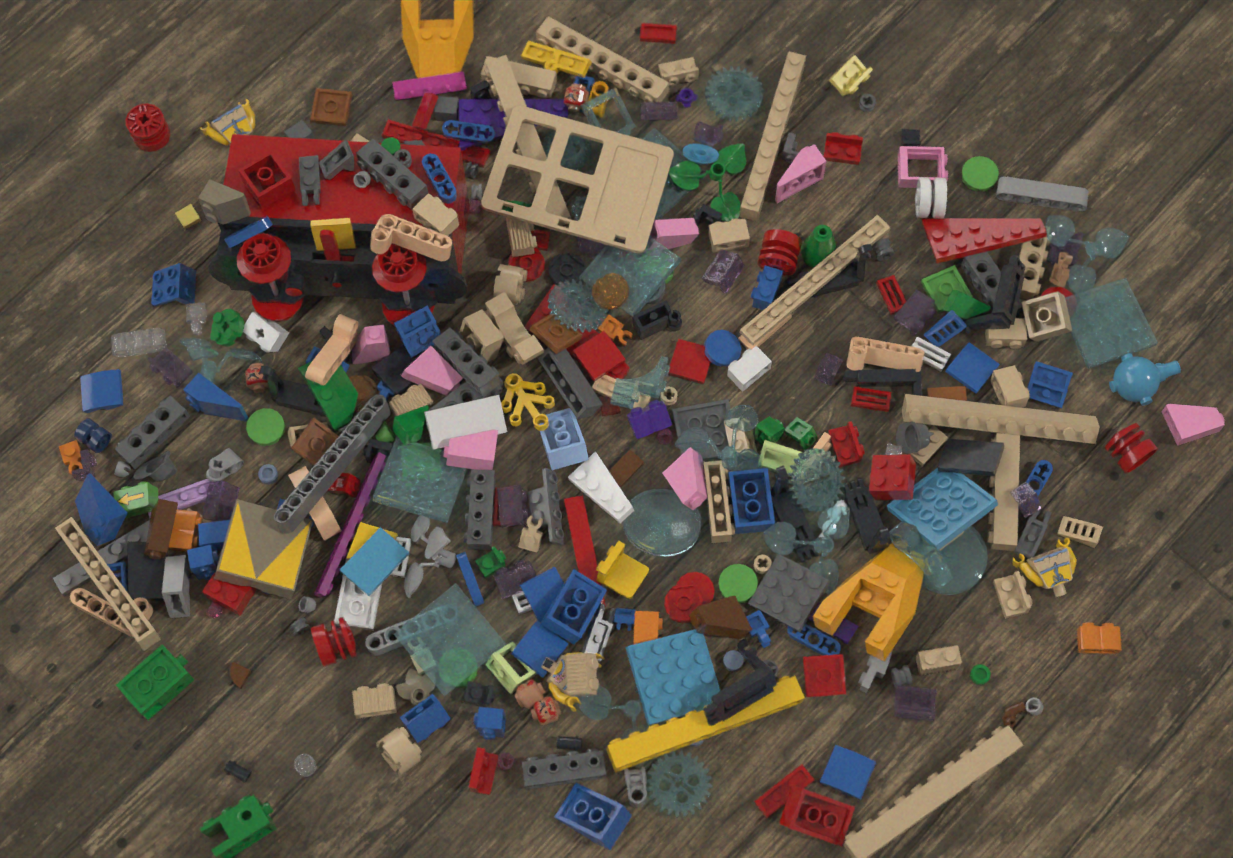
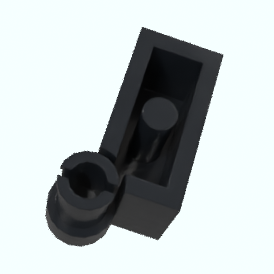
[632,300,682,340]

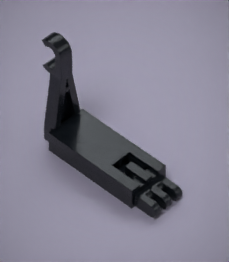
[787,244,873,298]
[950,255,1025,334]
[259,366,326,417]
[843,369,922,396]
[771,466,819,563]
[842,478,891,554]
[703,638,777,726]

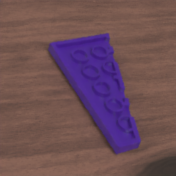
[459,99,568,151]

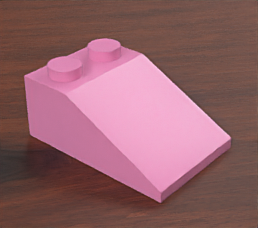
[775,144,826,203]

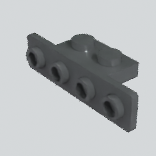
[528,468,564,546]

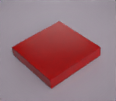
[573,331,626,382]
[668,339,711,385]
[803,654,846,697]

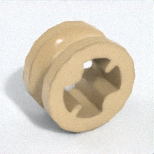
[660,386,678,406]
[754,555,772,574]

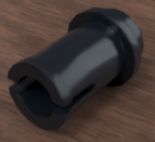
[557,735,583,751]
[224,760,252,783]

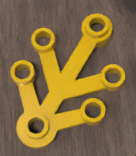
[501,373,555,431]

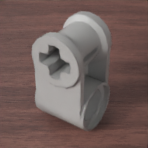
[206,448,244,482]
[624,766,647,808]

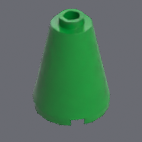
[801,225,837,268]

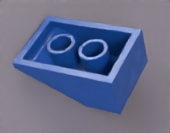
[183,373,249,421]
[75,473,127,546]
[540,569,607,644]
[555,783,632,850]

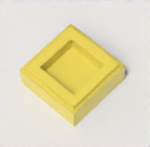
[175,204,201,229]

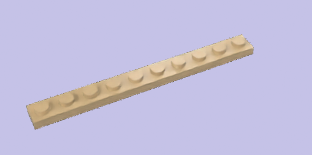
[740,215,890,346]

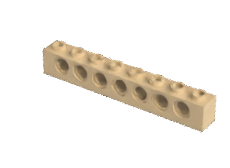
[536,16,669,108]
[55,517,161,651]

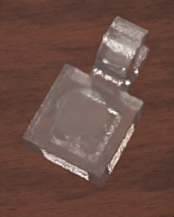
[186,302,207,335]

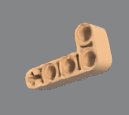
[370,214,452,261]
[305,314,358,386]
[846,337,924,372]
[288,466,341,541]
[70,588,153,637]

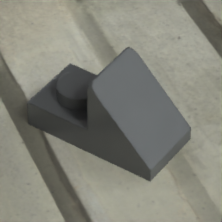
[319,140,354,180]

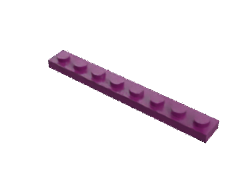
[314,452,386,598]

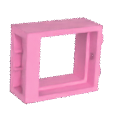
[898,146,948,188]

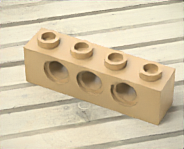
[1019,226,1052,300]

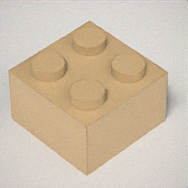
[1022,292,1072,342]
[459,310,504,362]

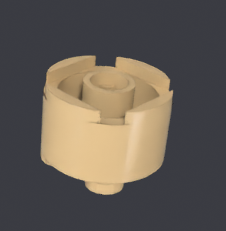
[494,264,527,305]
[376,727,422,776]

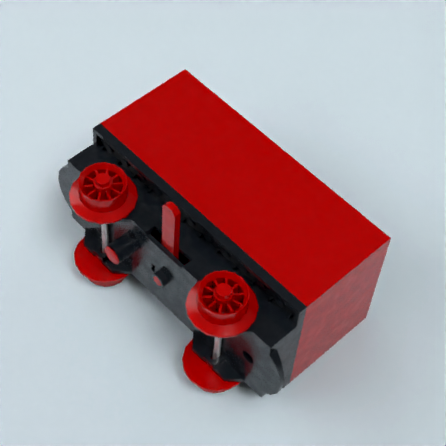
[208,134,469,326]

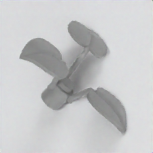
[404,511,456,599]

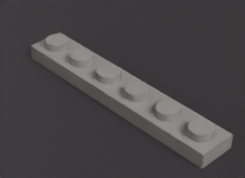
[53,520,150,596]

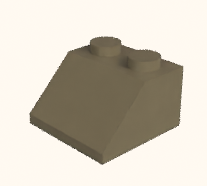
[198,179,251,224]

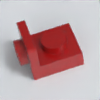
[327,473,361,498]

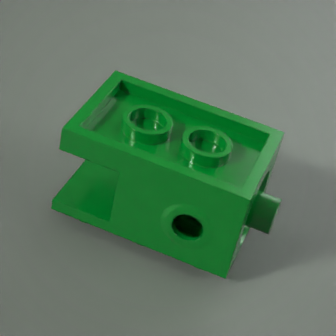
[116,644,194,721]
[199,795,277,858]

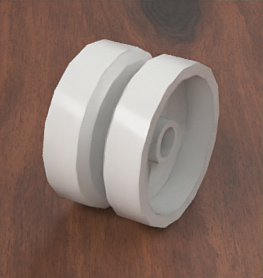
[915,177,947,218]

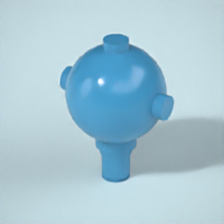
[1109,353,1181,406]

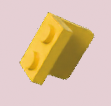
[596,541,649,599]

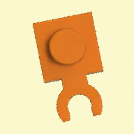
[598,315,633,346]
[59,440,85,476]

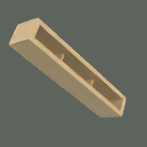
[987,433,1020,551]

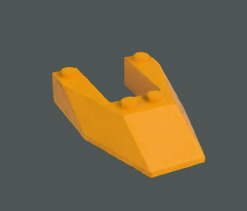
[401,0,474,78]
[813,543,927,662]

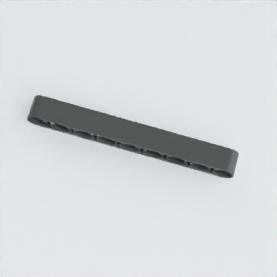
[274,394,391,534]

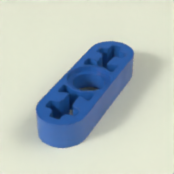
[442,120,495,144]
[422,154,457,204]
[224,216,273,248]
[1018,460,1053,511]
[456,552,484,607]
[787,624,841,655]

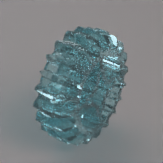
[542,130,591,171]

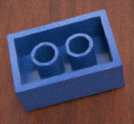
[728,468,775,534]

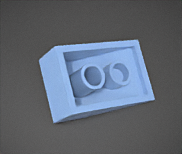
[539,408,589,470]

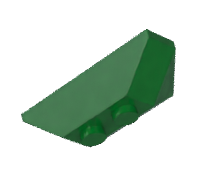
[298,360,358,431]

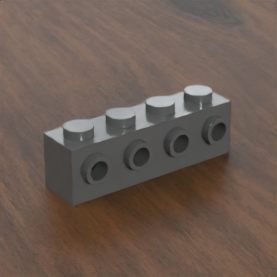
[538,347,603,419]
[464,470,496,550]
[522,748,606,790]

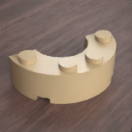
[484,292,544,365]

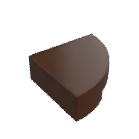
[230,662,251,689]

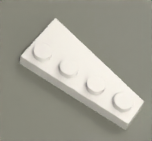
[568,451,634,524]

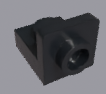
[470,80,493,99]
[901,129,921,147]
[693,203,722,226]
[363,439,394,463]
[462,681,495,707]

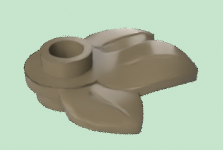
[396,668,436,706]

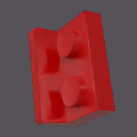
[824,132,863,165]
[828,421,865,468]
[469,747,498,795]

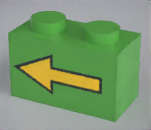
[114,482,159,518]

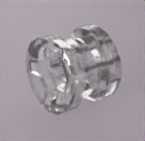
[885,442,903,455]
[294,754,317,777]

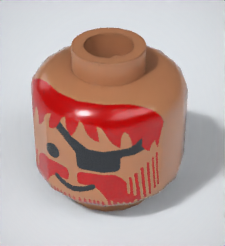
[564,84,589,112]
[245,363,269,393]
[515,679,546,709]
[530,696,561,725]

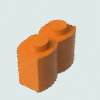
[168,510,203,552]
[1077,622,1121,654]

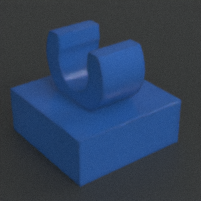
[614,608,636,631]

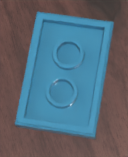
[340,527,410,596]

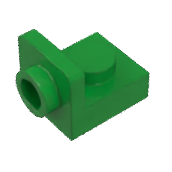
[784,417,818,450]
[475,546,506,579]

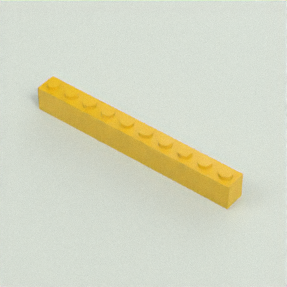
[607,676,805,773]

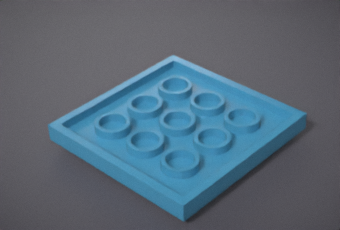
[887,468,998,550]
[626,629,720,725]

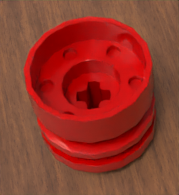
[126,103,170,152]
[757,229,802,276]
[1104,423,1158,474]
[311,617,356,667]

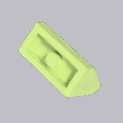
[758,440,802,478]
[485,642,537,694]

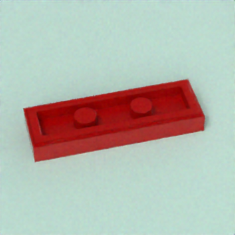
[754,764,815,818]

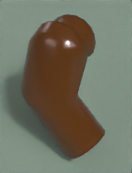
[1002,701,1026,728]

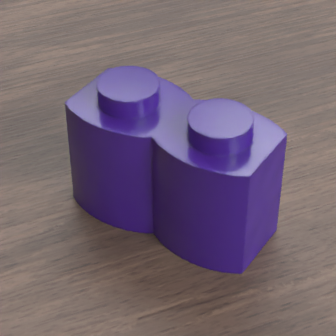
[627,400,672,439]

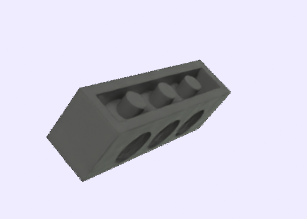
[356,139,428,209]
[962,252,1023,316]
[432,327,501,397]
[428,364,504,411]
[115,396,190,470]

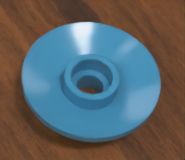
[683,144,719,165]

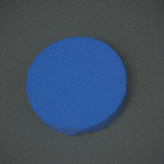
[704,330,741,367]

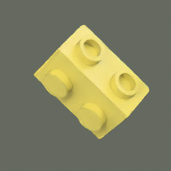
[829,55,873,96]

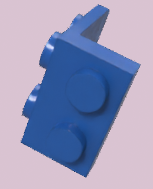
[151,263,196,306]

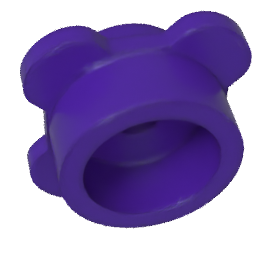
[676,88,697,108]

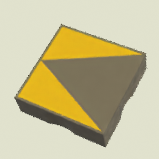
[214,499,313,599]

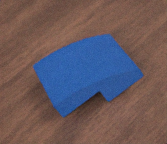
[394,306,441,357]
[945,342,1000,393]
[1027,361,1073,408]
[80,369,123,413]
[520,567,564,622]
[511,621,568,677]
[820,745,876,800]

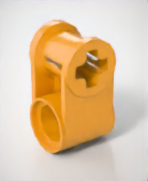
[584,81,609,118]

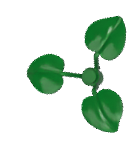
[668,144,746,222]

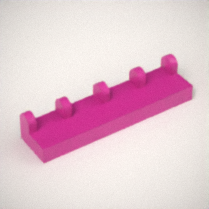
[393,71,467,100]

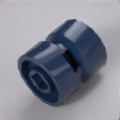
[74,418,112,453]

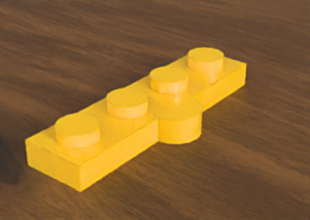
[521,41,592,78]

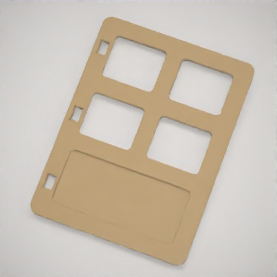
[481,105,674,254]

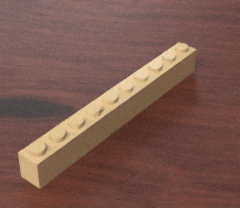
[740,52,806,221]
[484,55,571,230]
[902,394,1100,444]
[843,725,1023,858]

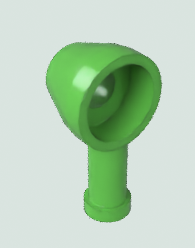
[375,421,396,443]

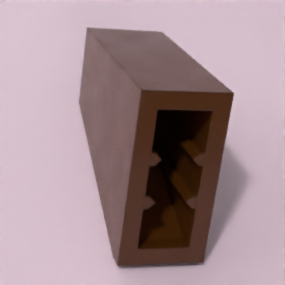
[144,499,178,559]
[689,595,752,639]

